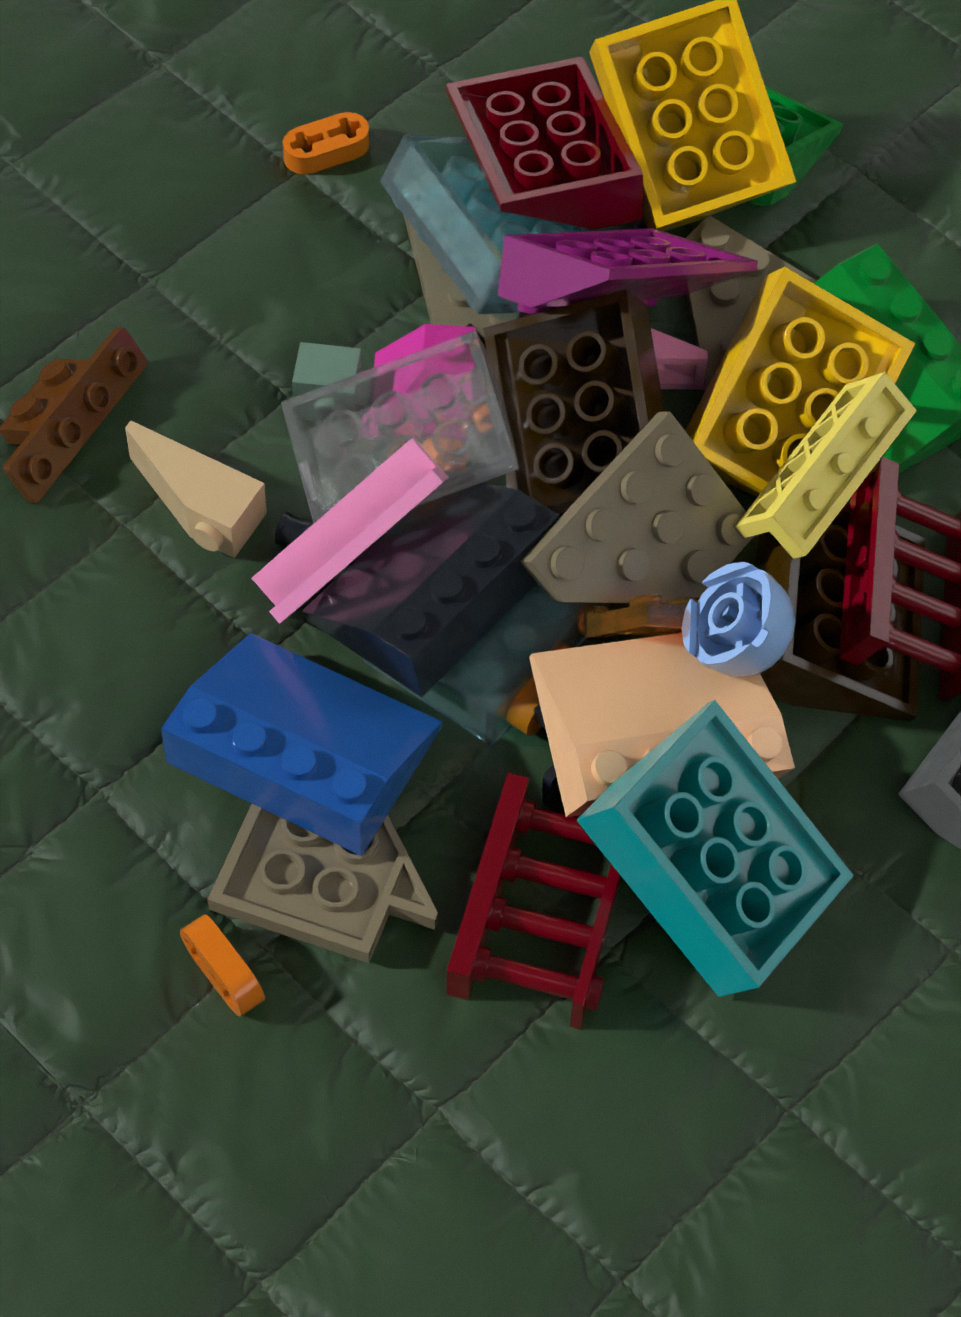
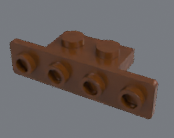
[0,327,148,503]

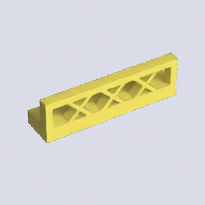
[735,372,917,559]

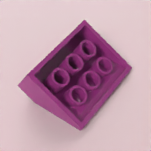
[498,228,758,314]

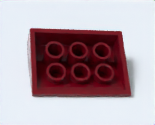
[446,56,643,230]

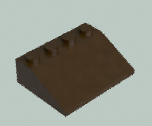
[483,289,665,517]
[756,503,926,721]

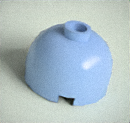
[681,562,795,677]

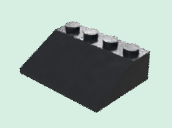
[302,475,560,697]

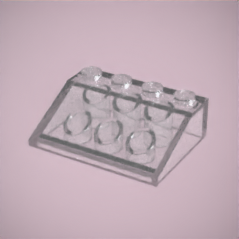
[281,330,519,524]

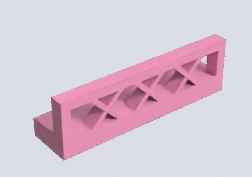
[251,437,449,624]

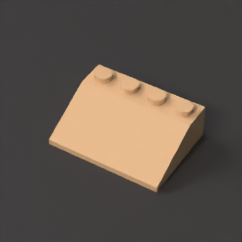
[529,633,795,817]

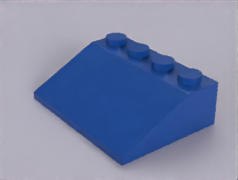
[161,633,442,856]

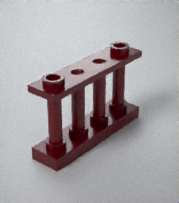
[839,457,961,701]
[446,773,622,1030]

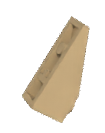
[125,421,267,558]

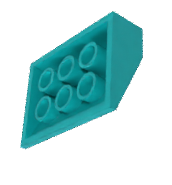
[576,700,854,997]

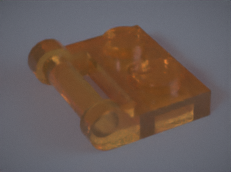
[577,595,700,638]

